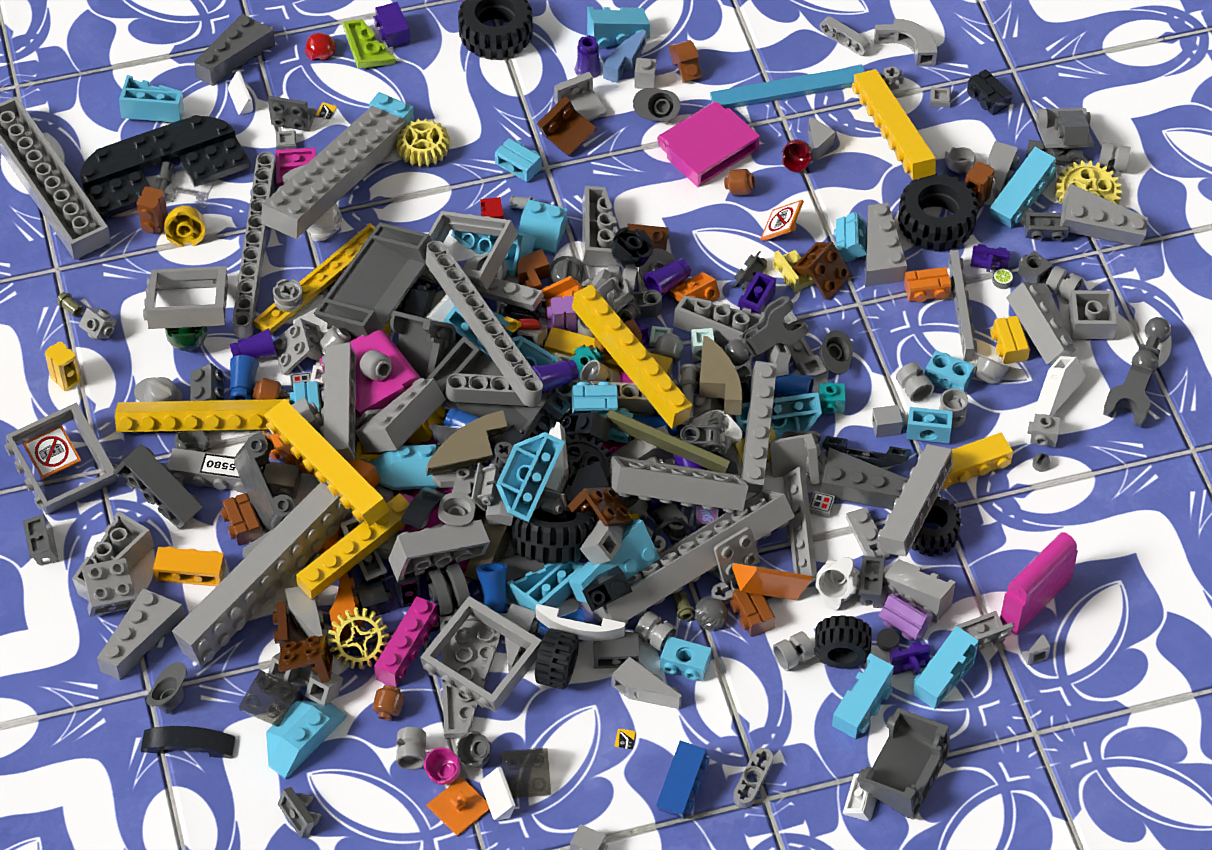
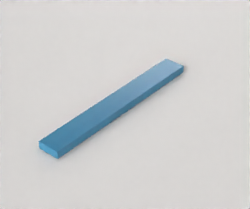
[710,65,865,109]

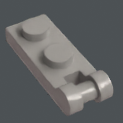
[846,507,890,559]

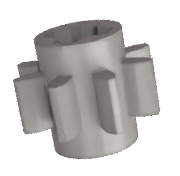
[880,66,904,91]

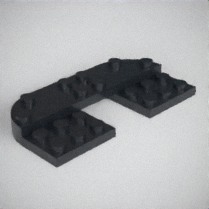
[80,115,251,219]

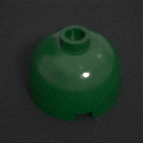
[165,326,207,352]

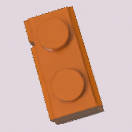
[904,267,951,302]

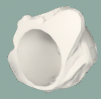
[307,203,342,241]
[689,410,742,455]
[816,557,861,610]

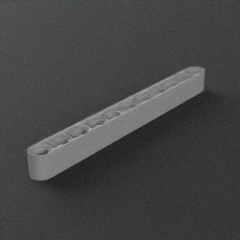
[232,152,276,339]
[425,241,543,407]
[445,373,681,413]

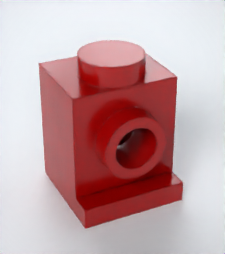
[480,197,504,219]

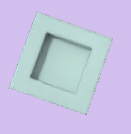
[691,328,714,362]

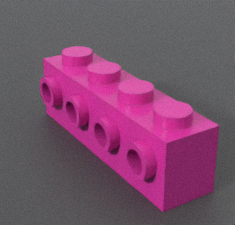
[374,596,439,687]

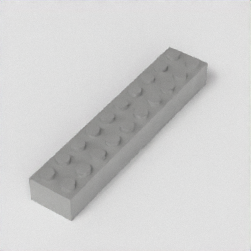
[0,96,111,260]
[261,106,406,239]
[172,483,353,668]
[593,490,795,625]

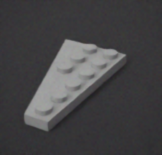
[440,613,507,738]

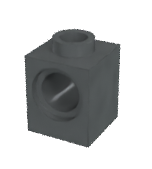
[1018,250,1052,283]

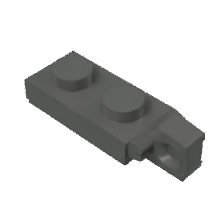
[1025,140,1084,166]

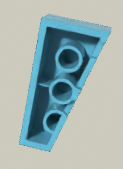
[569,518,660,603]

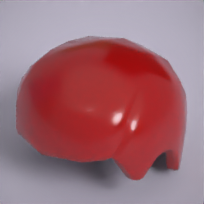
[304,33,336,61]

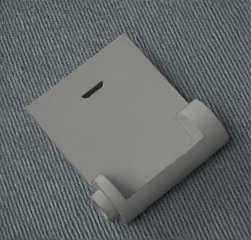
[1036,108,1094,149]

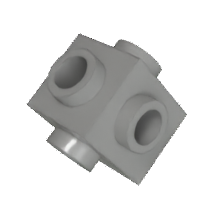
[78,308,117,340]
[1027,413,1061,447]

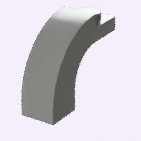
[874,19,937,66]

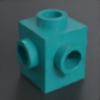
[567,344,604,378]
[814,382,845,414]

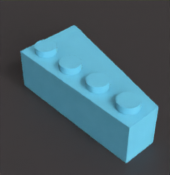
[990,147,1057,228]

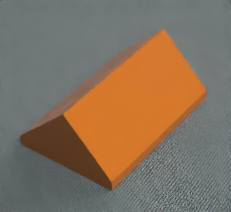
[732,563,813,600]

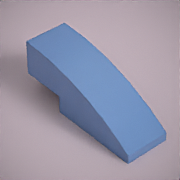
[603,30,646,83]

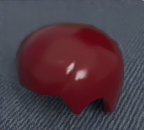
[782,139,812,173]

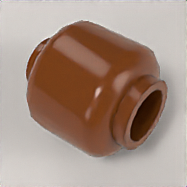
[724,169,755,196]
[252,378,285,400]
[372,685,405,721]

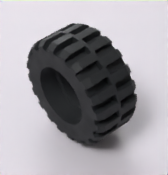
[458,0,533,60]
[898,173,978,251]
[512,505,597,564]

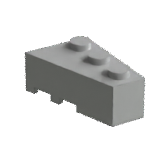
[882,559,956,623]

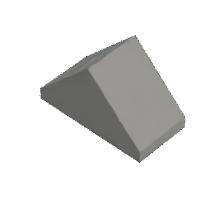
[808,117,835,161]

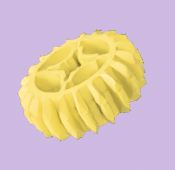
[396,118,450,167]
[328,607,389,669]

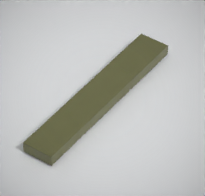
[606,410,730,473]

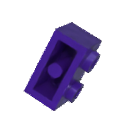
[373,2,410,48]
[737,271,776,314]

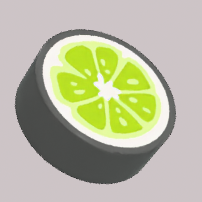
[992,268,1014,289]

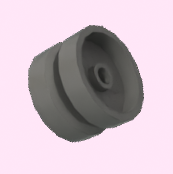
[425,561,470,617]

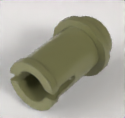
[57,292,83,317]
[673,592,694,621]

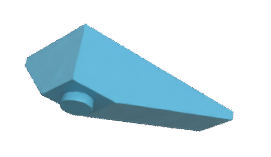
[451,230,536,276]

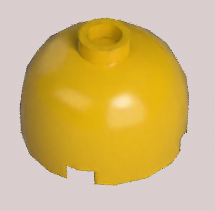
[164,206,205,247]

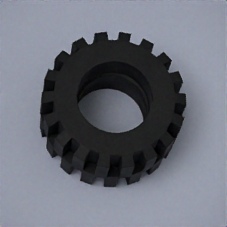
[911,496,961,556]
[814,615,872,669]
[535,628,579,690]

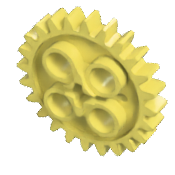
[1055,160,1122,205]

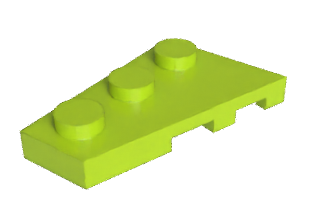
[343,19,396,68]

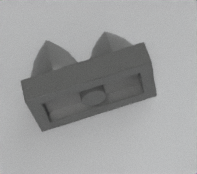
[278,787,322,839]

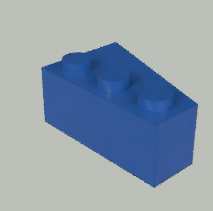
[656,740,710,819]

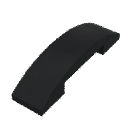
[520,390,571,442]
[822,436,911,467]
[401,487,447,529]
[141,726,236,759]

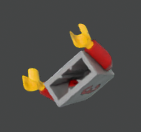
[503,317,547,349]

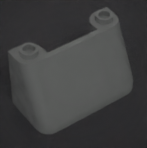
[390,310,456,379]
[234,431,296,531]
[857,708,950,820]

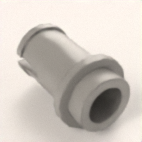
[510,195,536,210]

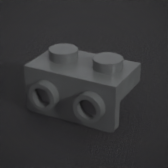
[1025,212,1070,241]
[190,363,225,401]

